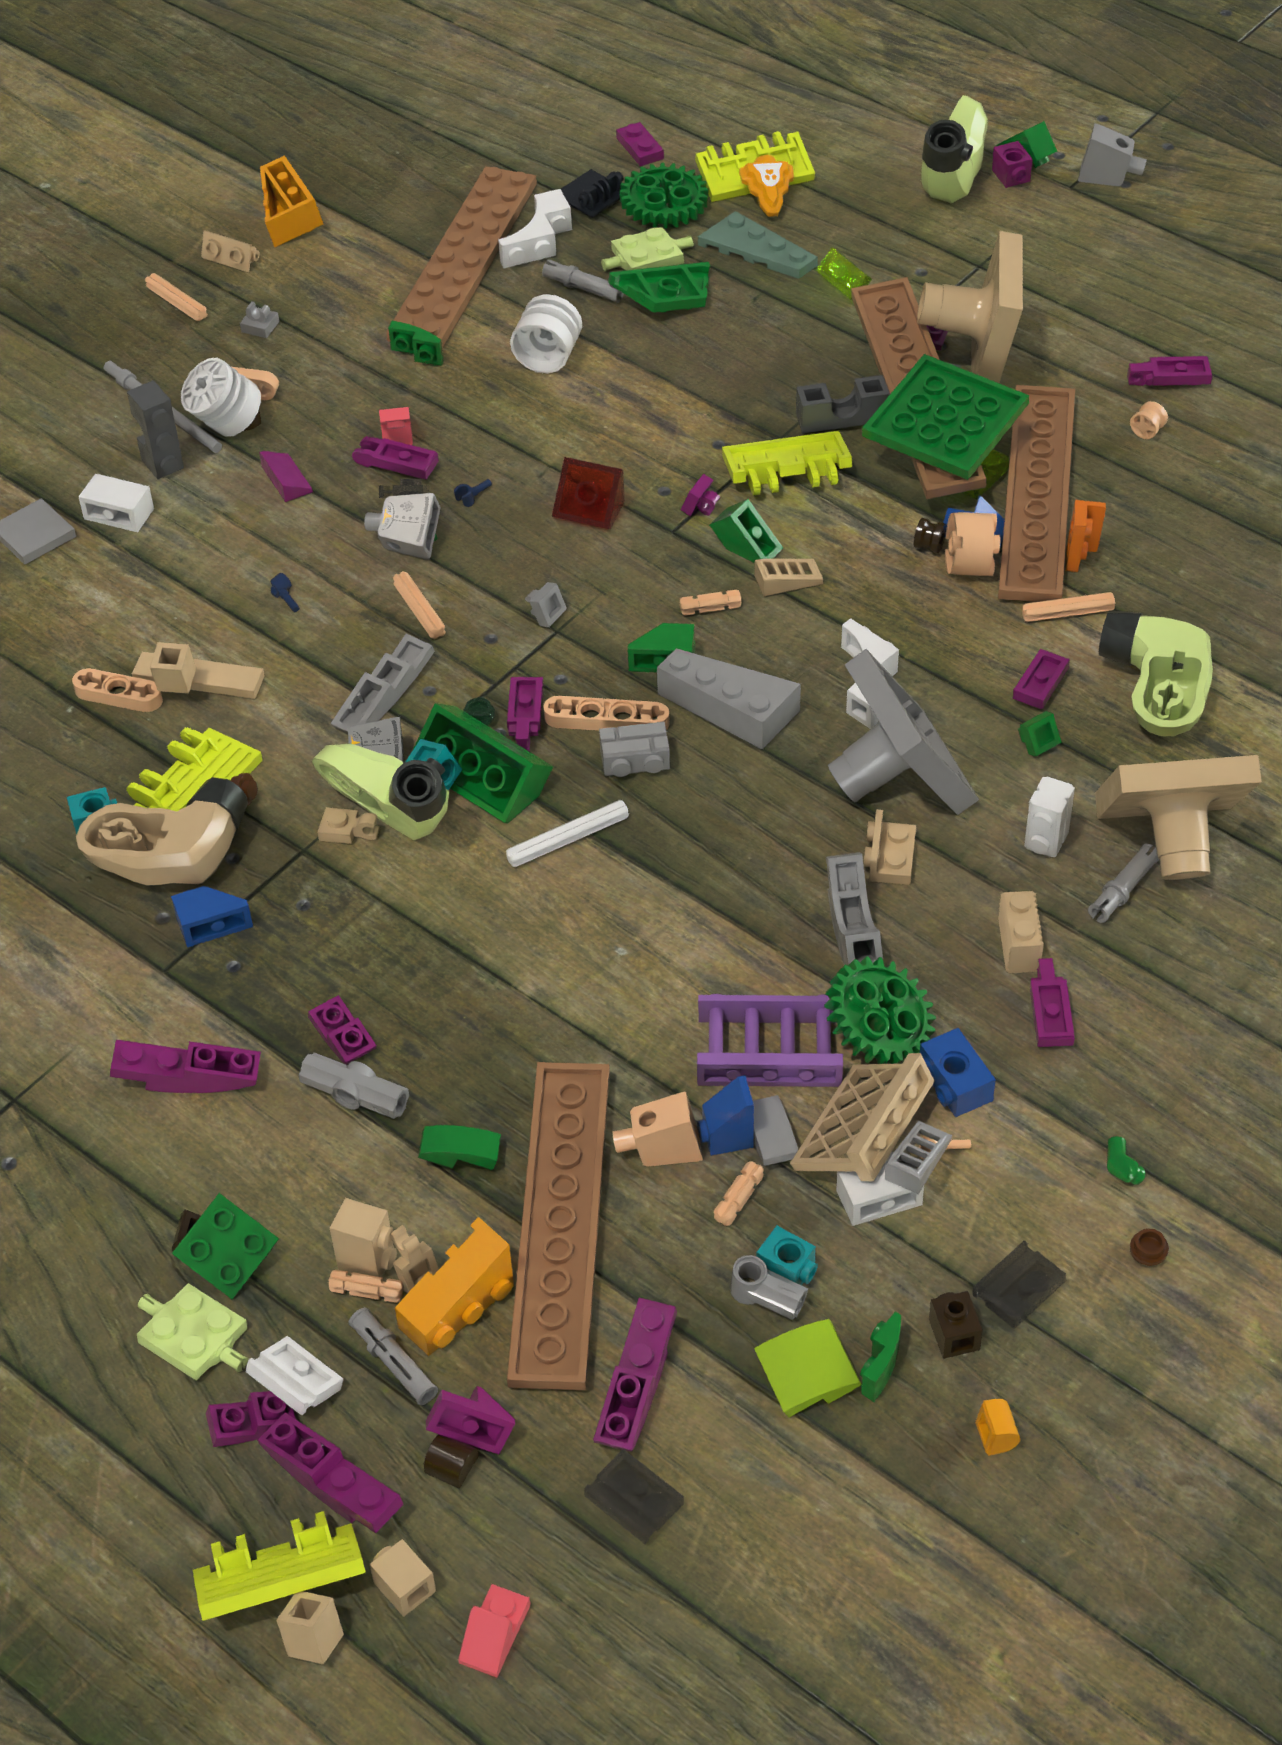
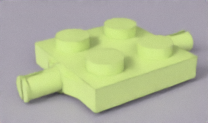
[601,227,693,271]
[137,1283,248,1381]

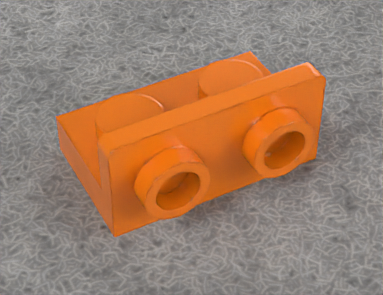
[1066,500,1106,572]

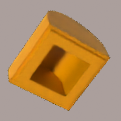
[975,1399,1021,1456]

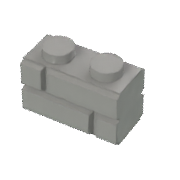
[599,722,670,777]

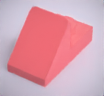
[379,407,413,445]
[458,1584,530,1678]

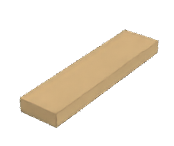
[132,651,265,699]

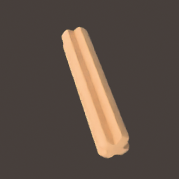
[145,273,207,322]
[393,571,446,639]
[1022,592,1115,622]

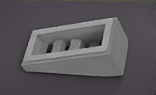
[885,1121,952,1194]

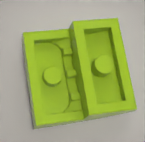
[754,1319,862,1418]

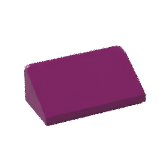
[259,451,313,502]

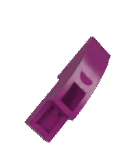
[110,1039,261,1093]
[593,1298,677,1452]
[258,1412,404,1533]

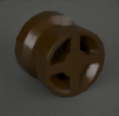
[913,518,947,553]

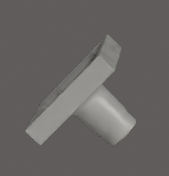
[828,649,979,815]

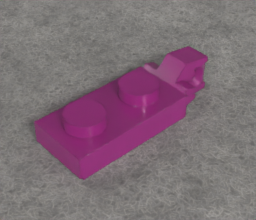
[1127,356,1213,386]
[507,677,543,752]
[1030,958,1075,1047]

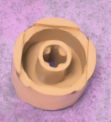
[945,512,1000,576]

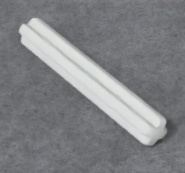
[506,800,629,867]

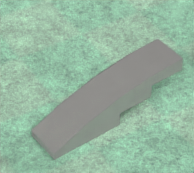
[330,634,435,734]

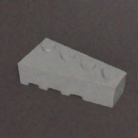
[657,648,801,749]

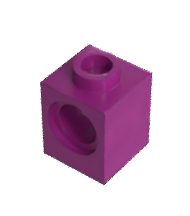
[992,141,1032,188]

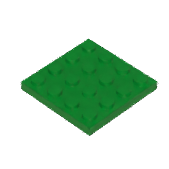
[862,354,1029,480]

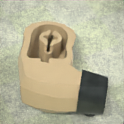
[76,777,248,885]

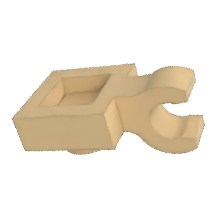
[317,807,380,844]
[390,1225,439,1293]

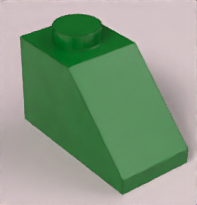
[996,121,1057,168]
[709,499,783,563]
[628,623,695,673]

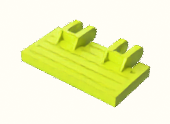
[695,131,815,202]
[722,431,852,496]
[126,727,263,812]
[192,1511,366,1621]

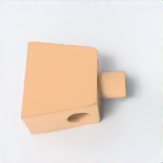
[613,1091,703,1167]

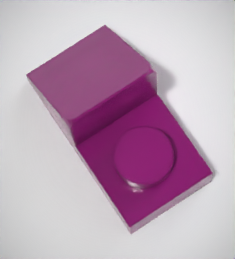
[426,1386,515,1455]

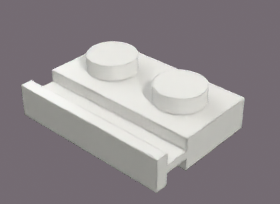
[246,1336,343,1415]

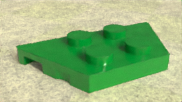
[608,262,710,313]

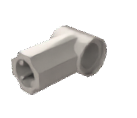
[730,1255,808,1320]

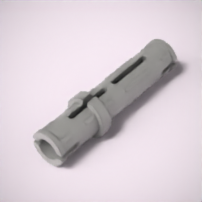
[542,259,624,303]
[1088,843,1160,923]
[349,1307,438,1405]

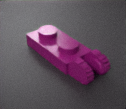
[351,436,439,480]

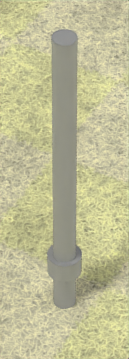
[104,361,222,453]

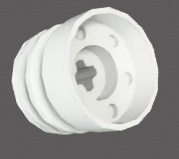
[510,294,583,374]
[181,358,261,436]

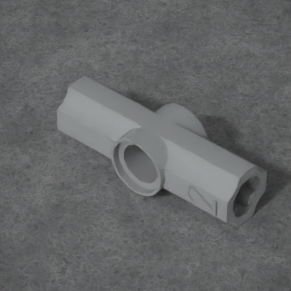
[299,1053,409,1119]

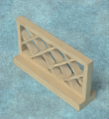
[790,1053,934,1181]

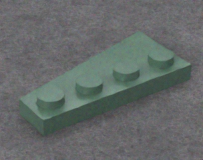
[698,211,818,279]

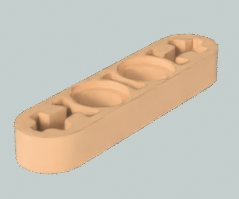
[543,696,670,731]

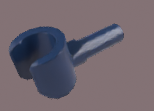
[454,479,492,507]
[270,573,299,612]

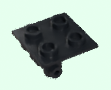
[561,169,624,218]

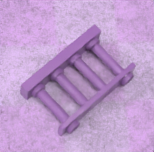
[697,994,843,1087]

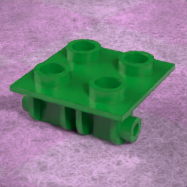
[172,1193,279,1300]

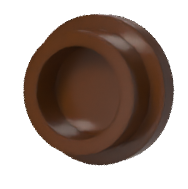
[230,773,258,806]
[1130,1228,1169,1266]

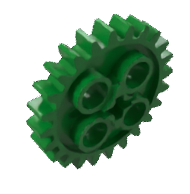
[620,162,708,229]
[824,956,936,1064]

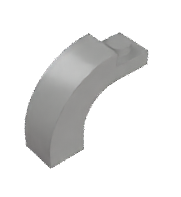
[826,852,883,965]

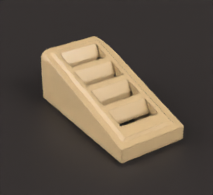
[755,559,823,596]

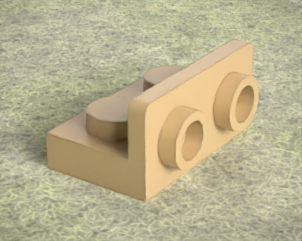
[864,809,916,885]

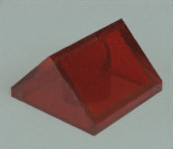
[552,457,625,529]

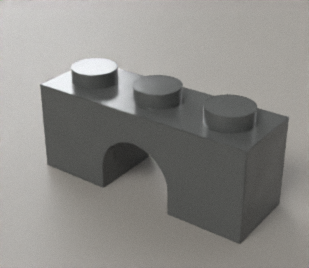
[796,375,890,433]
[127,380,184,480]

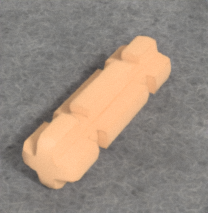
[680,589,742,616]
[714,1161,764,1226]
[328,1269,404,1303]

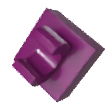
[680,474,720,516]

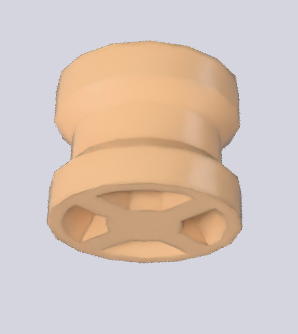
[1130,401,1168,439]

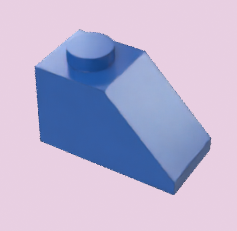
[171,886,253,947]
[697,1075,754,1156]

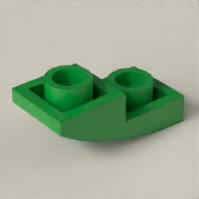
[388,320,443,366]
[418,1125,501,1170]
[860,1311,902,1402]

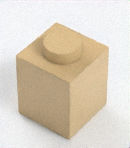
[150,642,196,694]
[370,1539,436,1617]
[277,1591,344,1664]

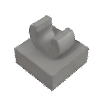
[240,301,279,339]
[525,582,567,627]

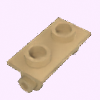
[201,230,260,272]

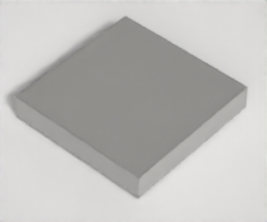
[0,498,76,565]

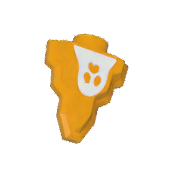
[739,155,794,217]

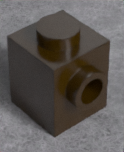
[929,1291,983,1359]

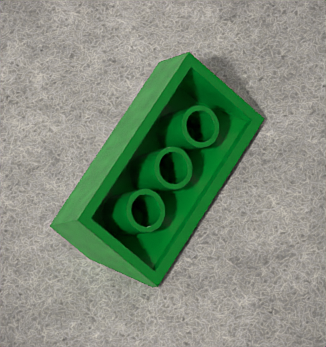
[412,703,553,823]

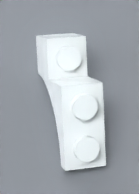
[498,189,572,268]
[841,618,899,729]

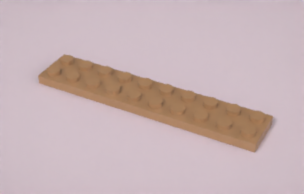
[386,166,537,348]
[851,277,986,499]
[998,385,1075,602]
[507,1062,610,1390]

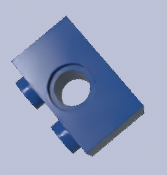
[920,1028,996,1118]

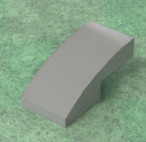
[753,1095,798,1166]

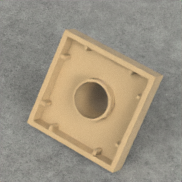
[917,231,1023,383]
[1095,755,1262,880]

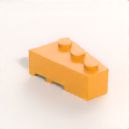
[260,155,324,248]
[395,1217,514,1356]

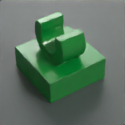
[1018,711,1062,756]

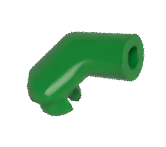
[1107,1136,1146,1185]

